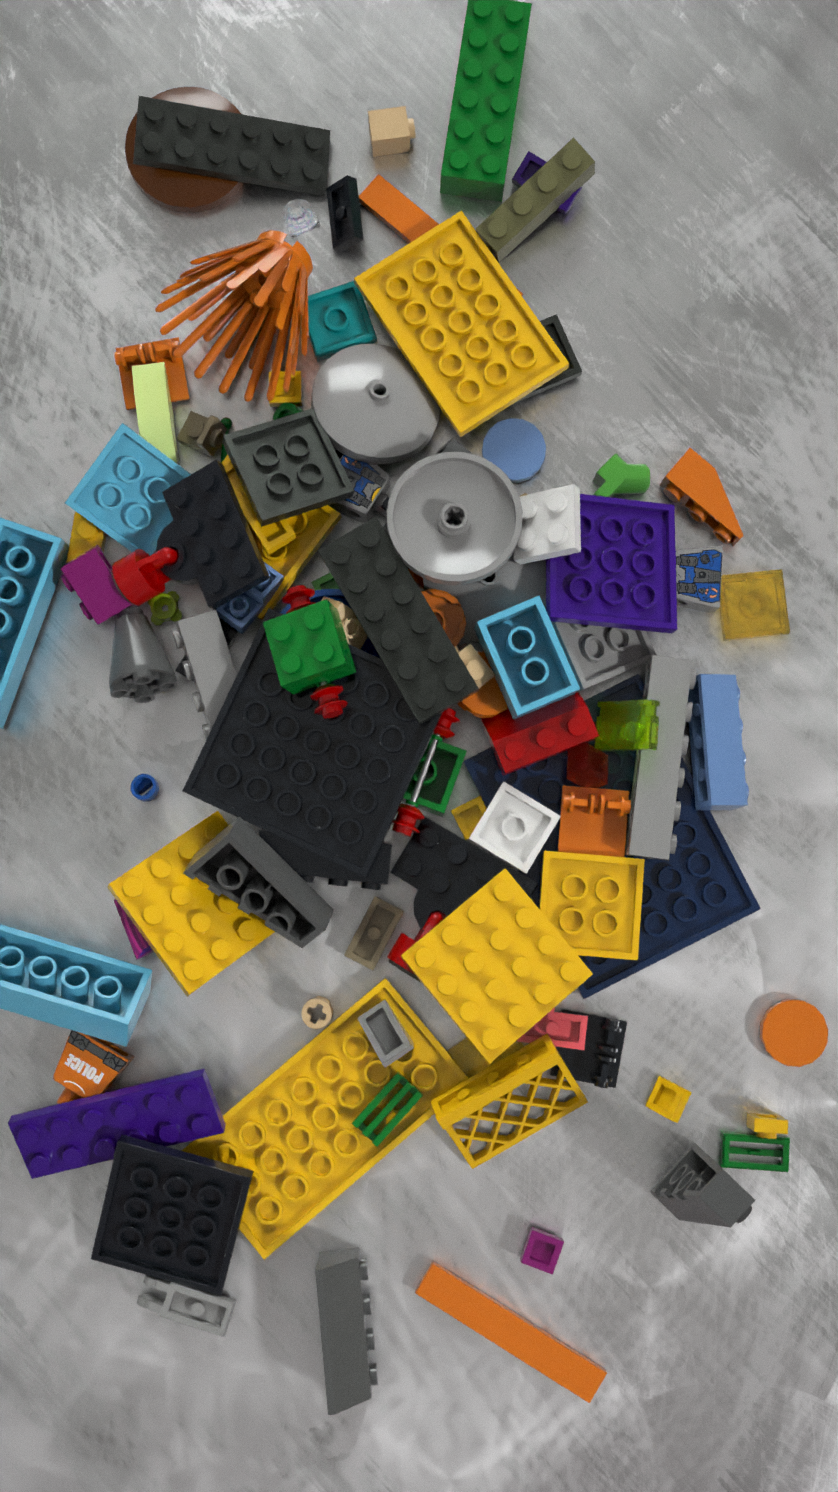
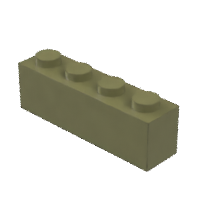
[476,137,595,263]

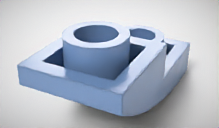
[216,561,284,634]

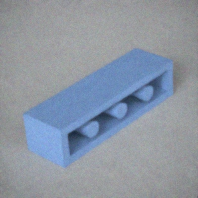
[688,674,749,810]

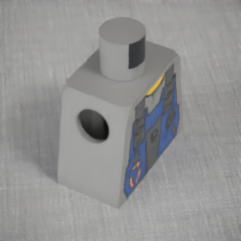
[329,454,391,523]
[676,546,723,613]

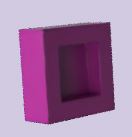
[520,1227,564,1275]

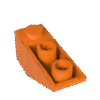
[660,448,744,546]

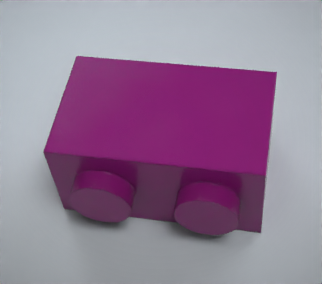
[61,544,132,625]

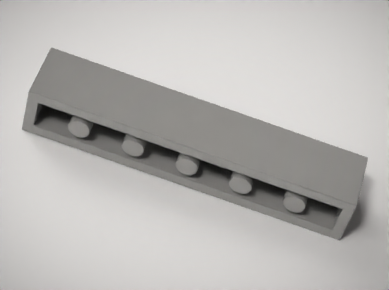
[625,655,696,860]

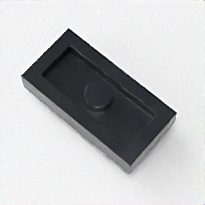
[326,175,363,252]

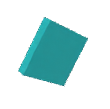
[301,281,377,362]

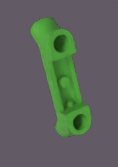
[593,453,650,497]

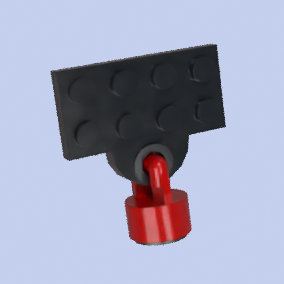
[111,460,270,609]
[387,816,538,982]

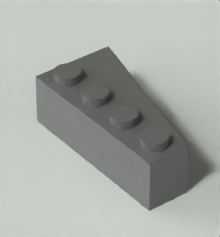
[183,816,334,948]
[650,1143,755,1227]

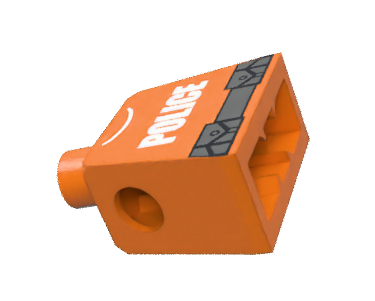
[53,1030,135,1104]

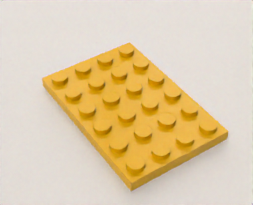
[354,210,569,438]

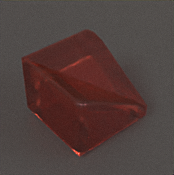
[567,742,608,788]

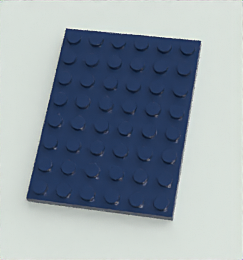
[463,673,761,999]

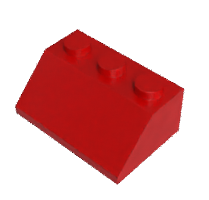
[480,692,599,776]

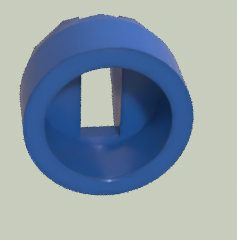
[130,774,159,802]

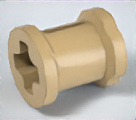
[301,996,334,1029]

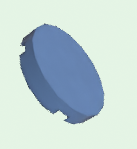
[482,418,546,483]

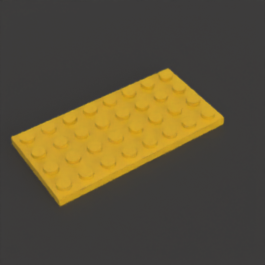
[181,977,469,1260]

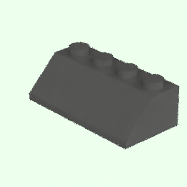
[315,1248,378,1415]

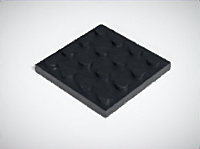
[91,1134,254,1296]

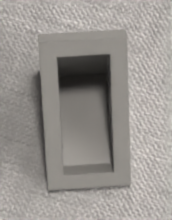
[357,1000,414,1067]

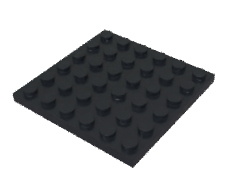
[183,608,444,877]

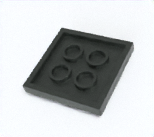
[222,408,354,527]

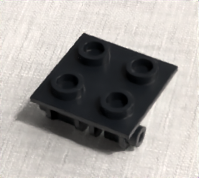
[550,1009,627,1088]

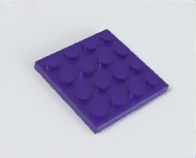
[546,494,677,634]

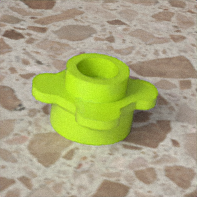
[147,591,183,626]

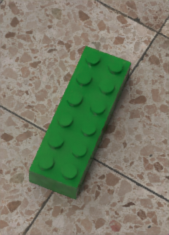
[440,0,532,202]

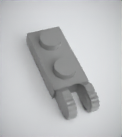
[137,1275,237,1337]

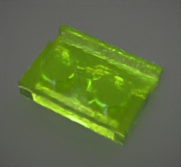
[595,699,660,751]

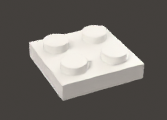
[514,484,581,565]
[469,781,561,874]

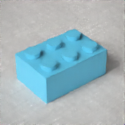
[474,596,580,720]

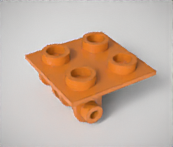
[114,337,190,410]
[558,786,631,857]

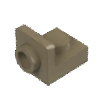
[176,411,227,457]

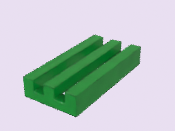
[352,1071,423,1147]
[719,1131,790,1172]

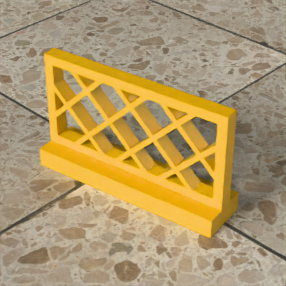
[431,1033,588,1169]

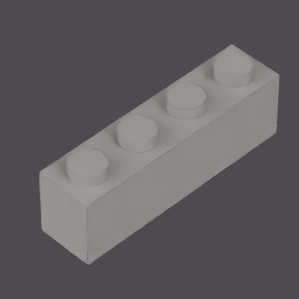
[172,610,237,740]

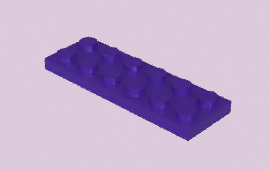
[8,1068,226,1179]

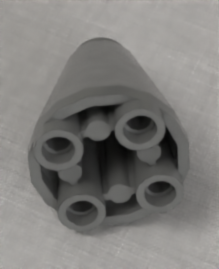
[109,607,177,703]

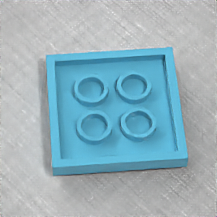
[65,423,191,555]

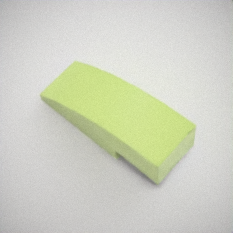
[132,362,180,463]

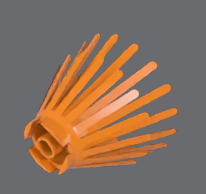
[155,230,313,402]

